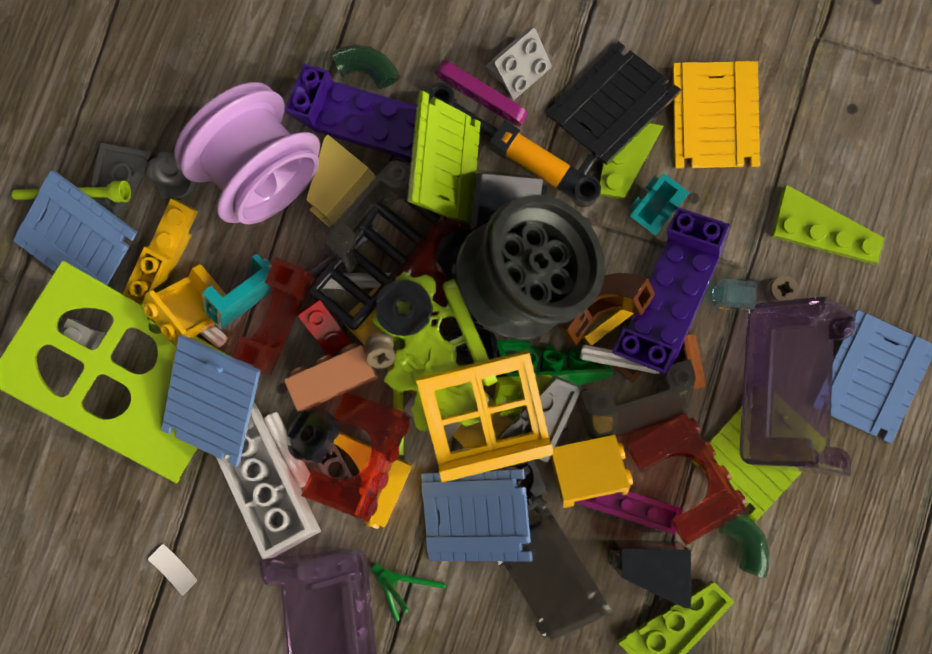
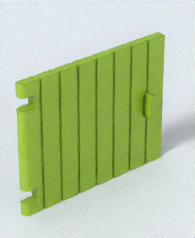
[408,91,481,225]
[691,383,829,522]

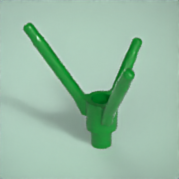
[371,563,446,621]

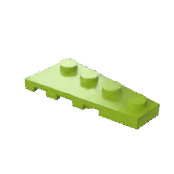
[617,580,734,654]

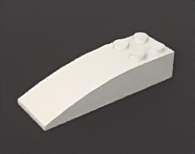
[216,402,321,559]

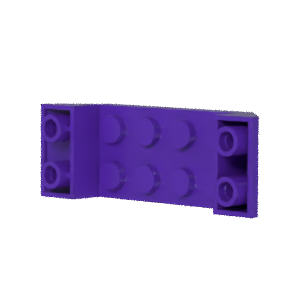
[284,63,430,161]
[612,207,730,375]

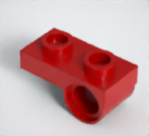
[297,300,352,356]

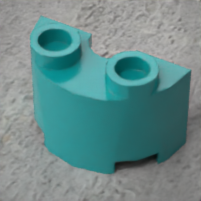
[628,173,690,236]

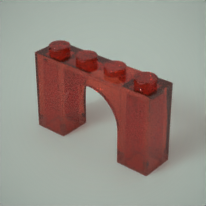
[232,257,313,375]
[301,392,410,522]
[627,413,748,546]

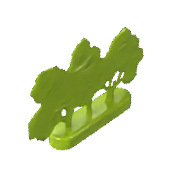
[373,272,498,432]

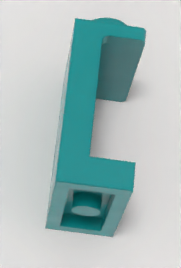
[202,254,274,330]

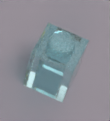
[712,279,757,312]

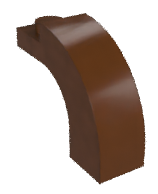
[559,273,655,346]

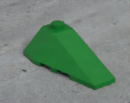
[496,340,613,385]

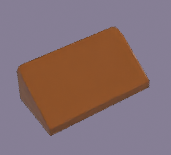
[679,334,706,390]

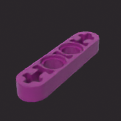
[435,60,528,127]

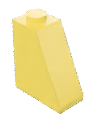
[306,134,372,222]

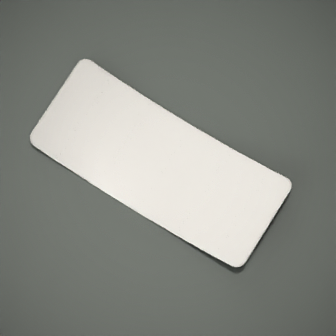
[148,544,197,596]

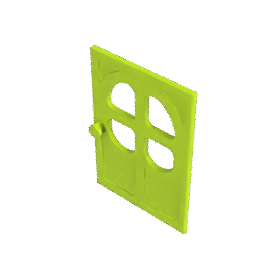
[0,260,236,484]

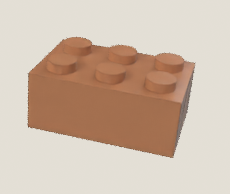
[284,343,381,411]

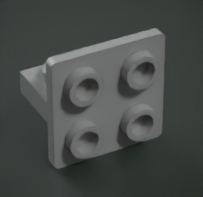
[485,26,552,99]

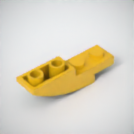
[123,198,198,304]

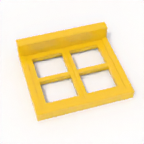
[416,350,554,482]

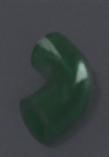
[330,44,400,89]
[719,507,770,578]

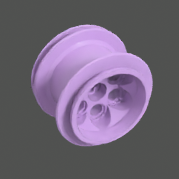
[175,82,320,224]

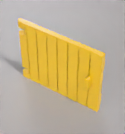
[672,61,760,168]

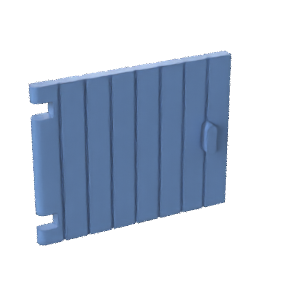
[13,170,137,285]
[811,310,932,444]
[161,335,261,467]
[421,469,532,561]

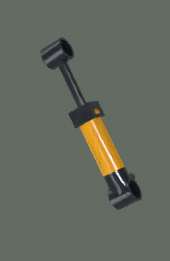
[428,82,601,207]

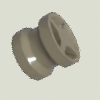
[765,276,799,305]
[366,333,395,368]

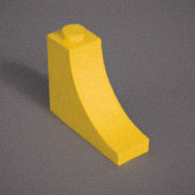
[333,432,413,529]

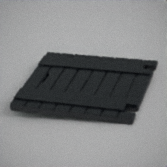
[546,41,681,165]

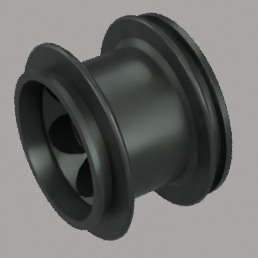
[456,194,605,340]

